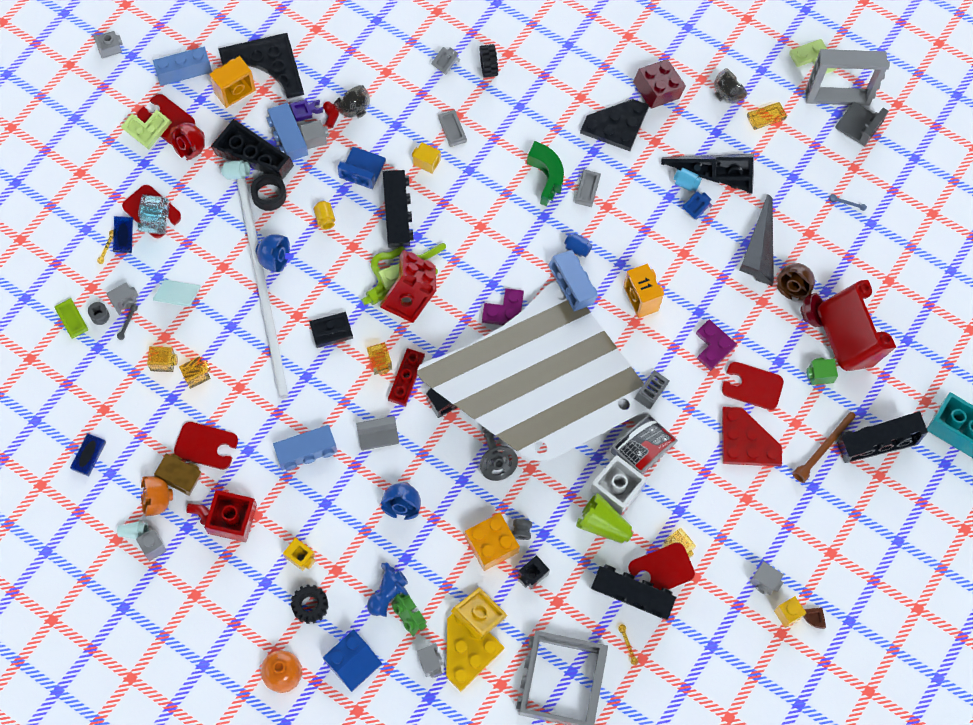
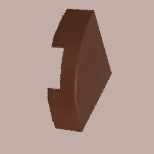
[804,607,826,629]

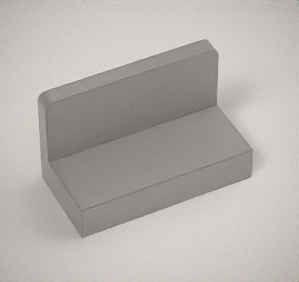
[356,416,399,451]

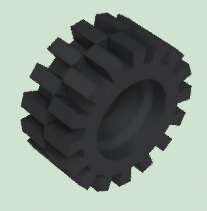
[479,44,499,78]
[291,584,329,624]

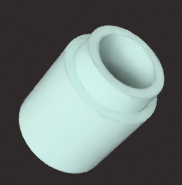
[221,160,250,180]

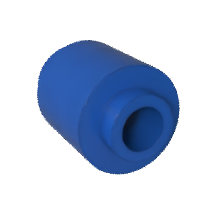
[564,232,593,258]

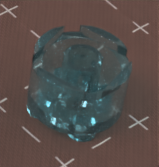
[138,195,170,234]

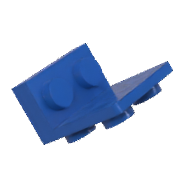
[337,147,386,190]

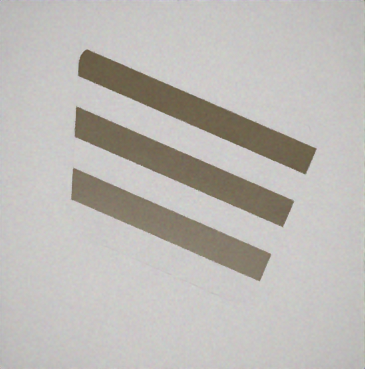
[417,281,653,461]

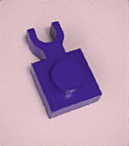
[289,99,323,122]

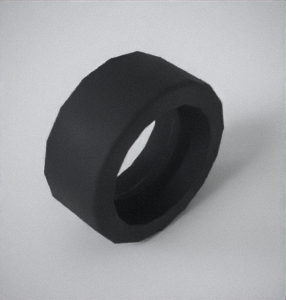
[251,174,287,211]

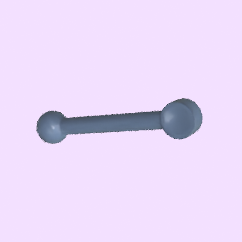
[829,194,867,211]

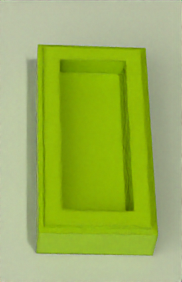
[54,298,89,339]

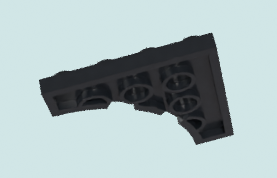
[218,33,304,99]

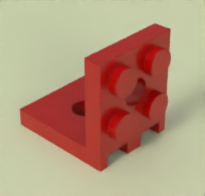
[380,250,436,323]

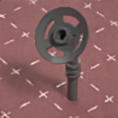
[480,426,518,481]

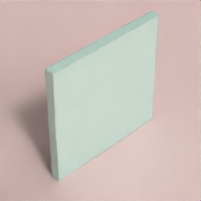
[153,279,201,307]

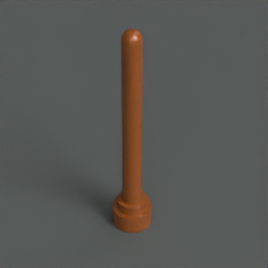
[792,412,856,483]

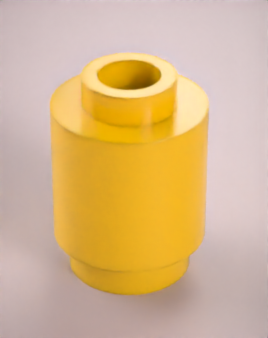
[313,201,336,230]

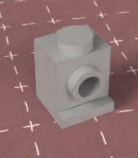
[93,31,123,59]
[106,282,139,315]
[417,643,444,678]

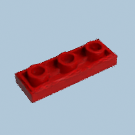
[388,348,425,407]

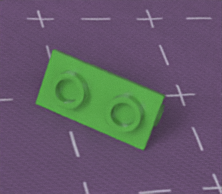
[391,594,427,637]

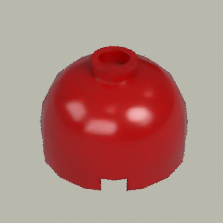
[170,123,205,161]

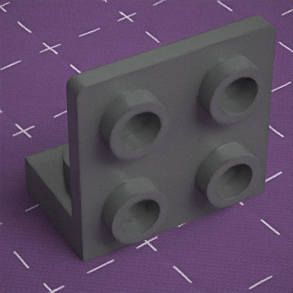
[835,102,889,147]

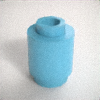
[673,168,702,192]

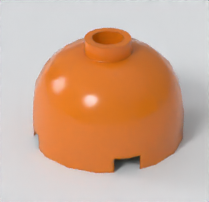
[141,476,173,516]
[261,650,303,693]

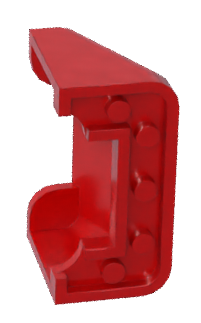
[817,279,897,371]

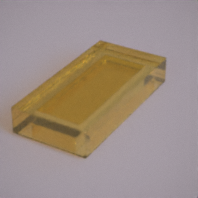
[747,102,787,130]

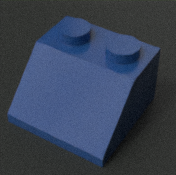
[322,629,382,692]

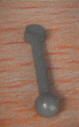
[117,304,138,340]

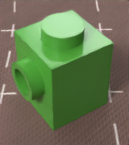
[806,358,838,385]

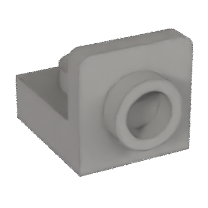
[431,47,461,75]

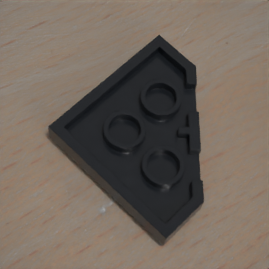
[580,99,649,152]

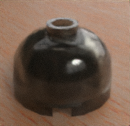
[714,68,748,104]
[334,85,370,119]

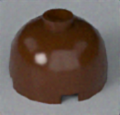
[776,263,815,301]

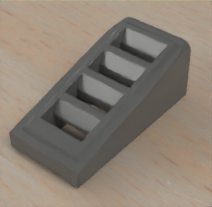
[634,370,670,409]

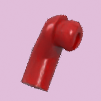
[323,101,339,128]
[186,503,209,525]

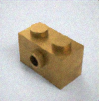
[154,453,201,496]

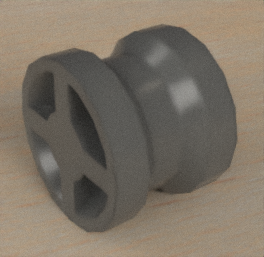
[88,302,110,325]
[512,519,533,540]

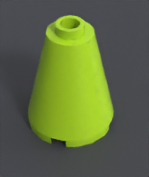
[576,493,634,544]

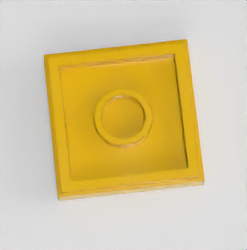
[451,587,508,641]

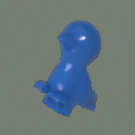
[367,562,409,617]

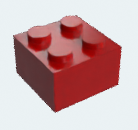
[204,490,257,543]

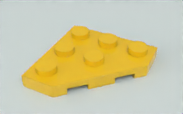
[446,613,505,692]

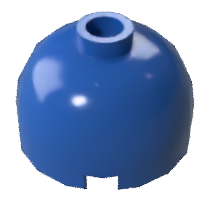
[255,234,290,272]
[381,482,421,520]

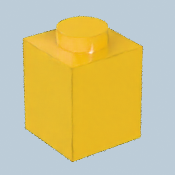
[412,142,441,174]
[774,596,807,628]

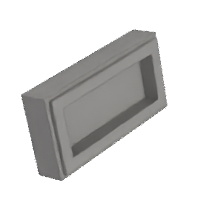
[438,110,467,147]
[574,169,601,207]

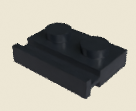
[309,312,354,348]

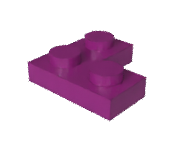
[482,288,524,326]
[696,319,737,371]

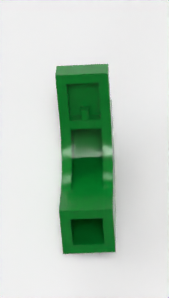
[527,141,564,206]

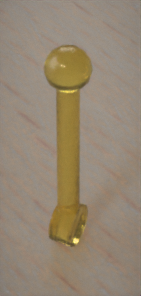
[97,230,117,264]
[618,624,639,665]

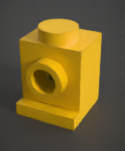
[283,538,316,571]

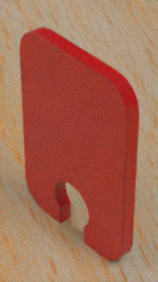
[137,94,196,144]
[122,185,182,239]
[722,362,784,410]
[174,422,239,470]
[628,542,695,590]

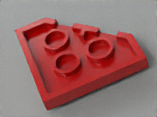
[722,407,782,467]

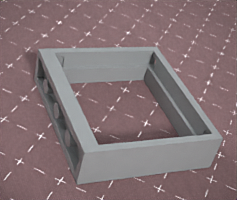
[805,49,890,106]
[516,630,609,725]

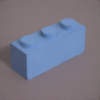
[153,46,212,86]
[266,102,308,161]
[548,250,598,311]
[273,425,338,471]

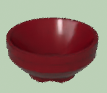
[800,293,823,327]

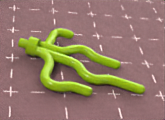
[361,243,446,306]

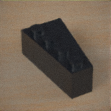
[211,119,294,179]
[382,170,414,248]
[837,411,928,463]
[591,564,677,620]

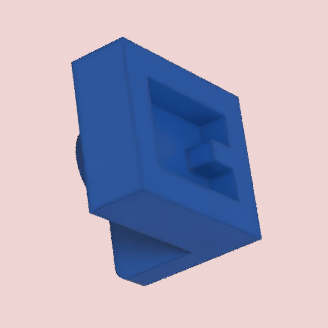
[682,191,713,220]

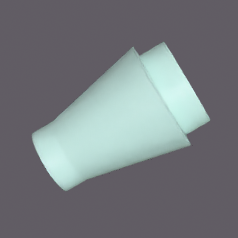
[117,520,149,539]

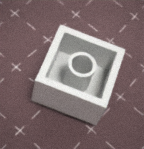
[590,455,648,515]

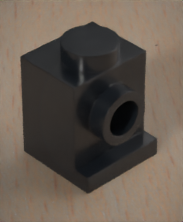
[518,555,550,589]

